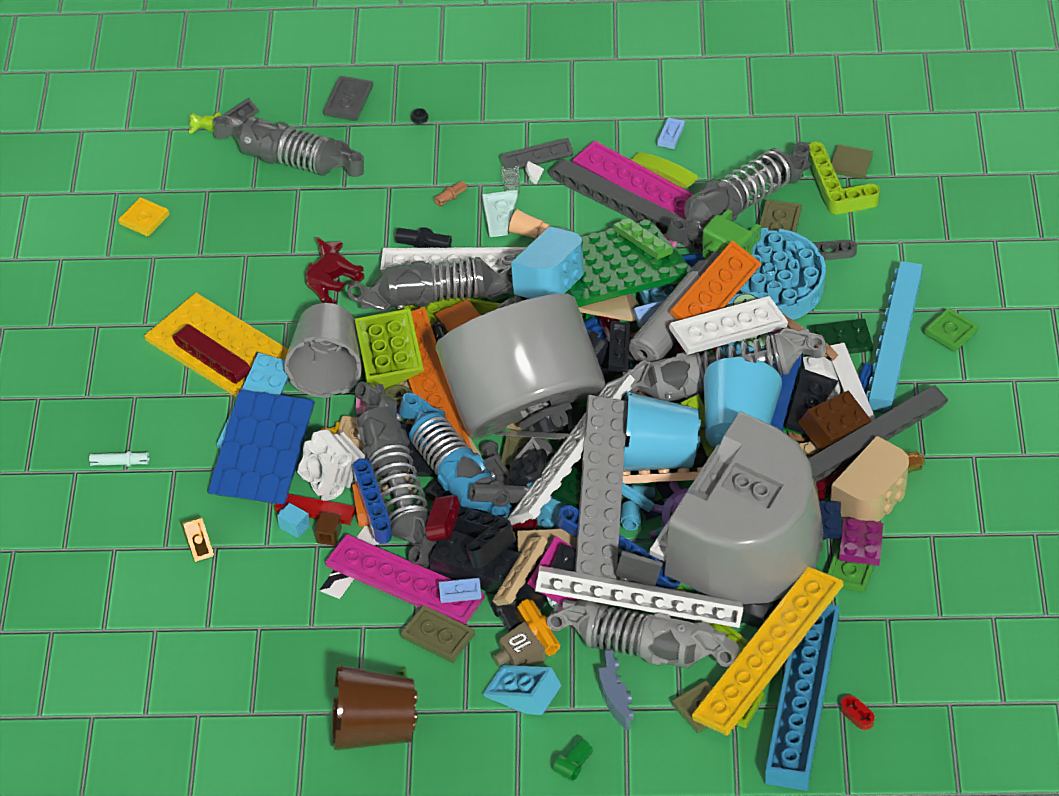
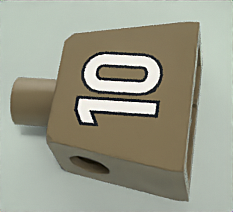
[493,622,546,667]

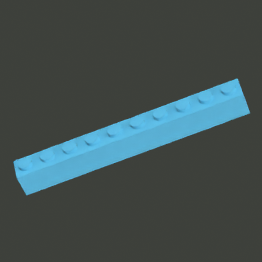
[866,261,923,413]

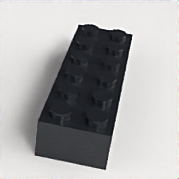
[430,530,548,610]

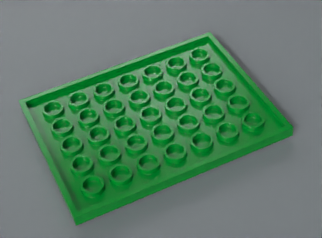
[514,220,692,307]

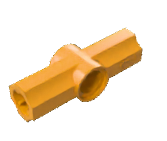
[517,599,560,656]

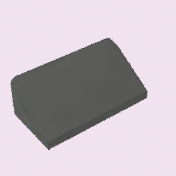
[222,98,259,119]

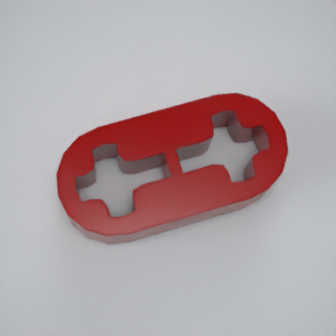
[840,695,875,730]

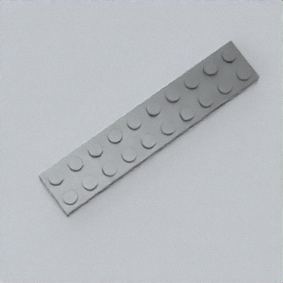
[575,395,628,579]

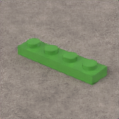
[613,218,673,260]

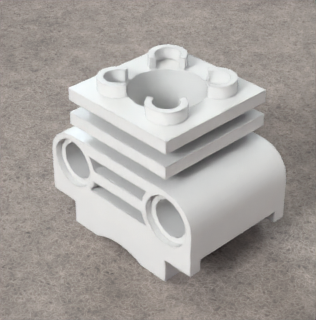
[297,430,365,501]

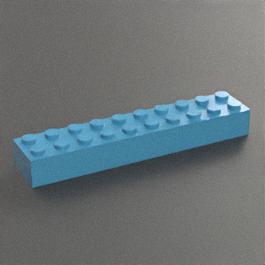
[765,605,840,791]

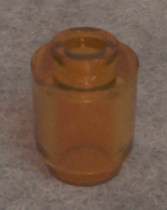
[906,451,925,473]

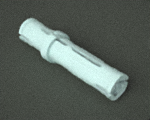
[89,451,149,467]

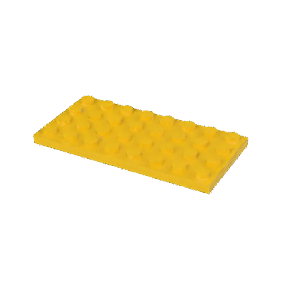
[144,293,289,398]

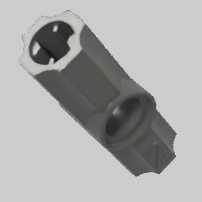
[469,480,529,507]

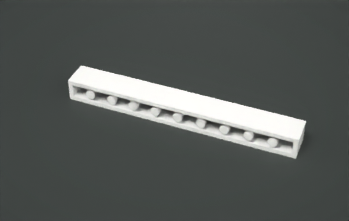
[535,566,743,628]

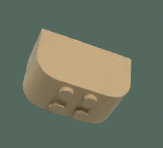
[831,436,909,522]

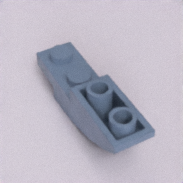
[599,650,634,730]

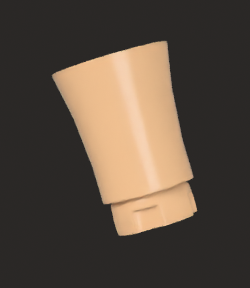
[509,209,550,239]

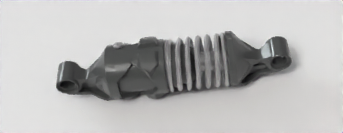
[213,116,364,177]
[347,257,513,311]

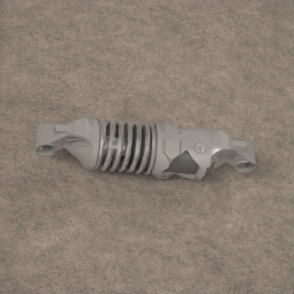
[547,599,739,669]

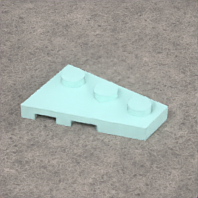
[482,190,518,237]

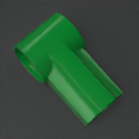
[553,739,593,781]

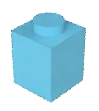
[277,503,310,538]

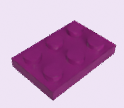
[839,518,883,566]

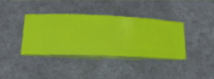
[631,152,698,188]

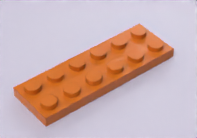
[669,240,762,321]

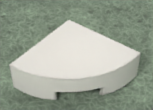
[525,161,544,184]

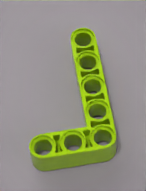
[808,142,880,214]

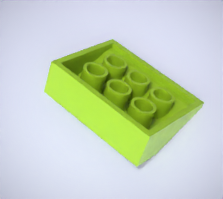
[355,308,424,389]

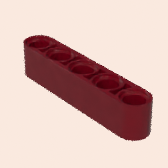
[173,324,251,384]

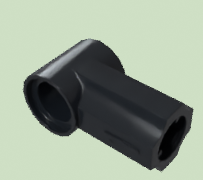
[490,601,524,632]

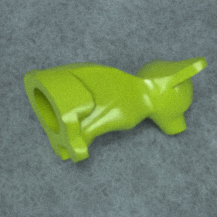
[188,112,222,134]

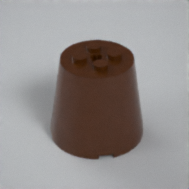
[332,665,418,750]

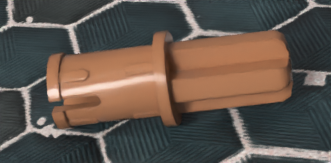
[434,181,467,207]

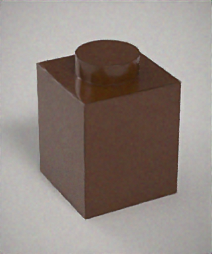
[315,512,342,546]

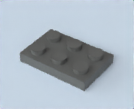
[324,76,373,121]

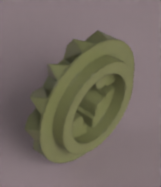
[385,385,412,407]

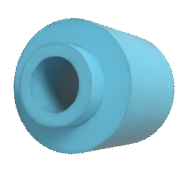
[621,500,642,531]

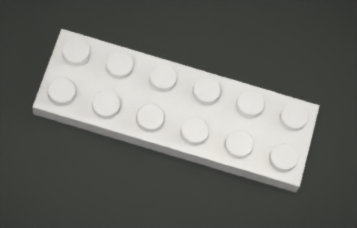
[669,296,788,355]

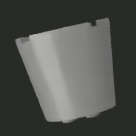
[284,303,361,398]

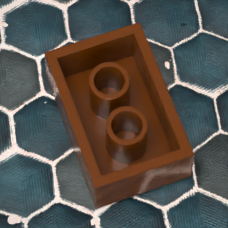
[798,390,872,452]

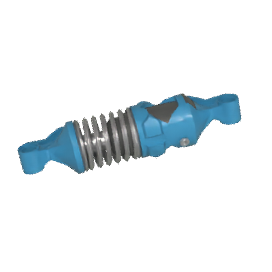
[399,393,513,519]

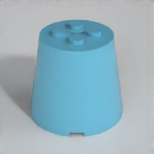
[704,357,782,448]
[623,392,701,471]

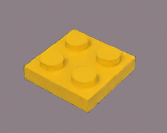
[118,197,170,237]

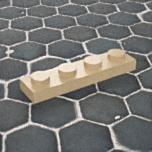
[492,536,548,606]

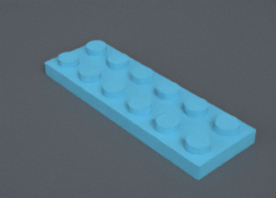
[217,352,289,449]

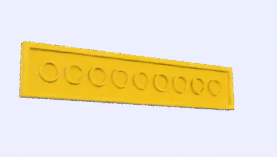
[692,567,844,736]

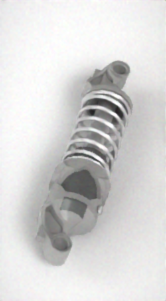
[620,328,826,402]

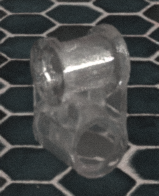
[501,165,520,196]

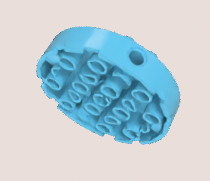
[737,228,826,320]

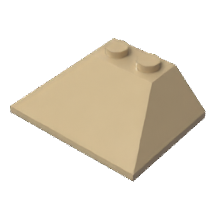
[578,294,640,322]

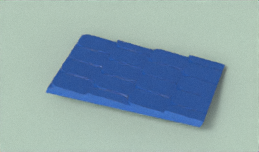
[208,390,315,505]

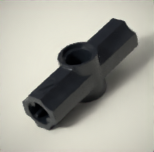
[395,227,452,248]

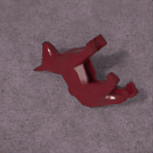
[305,237,364,304]

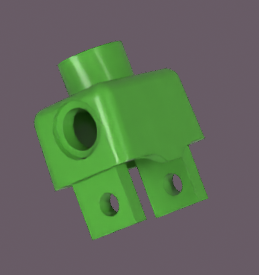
[703,209,761,260]

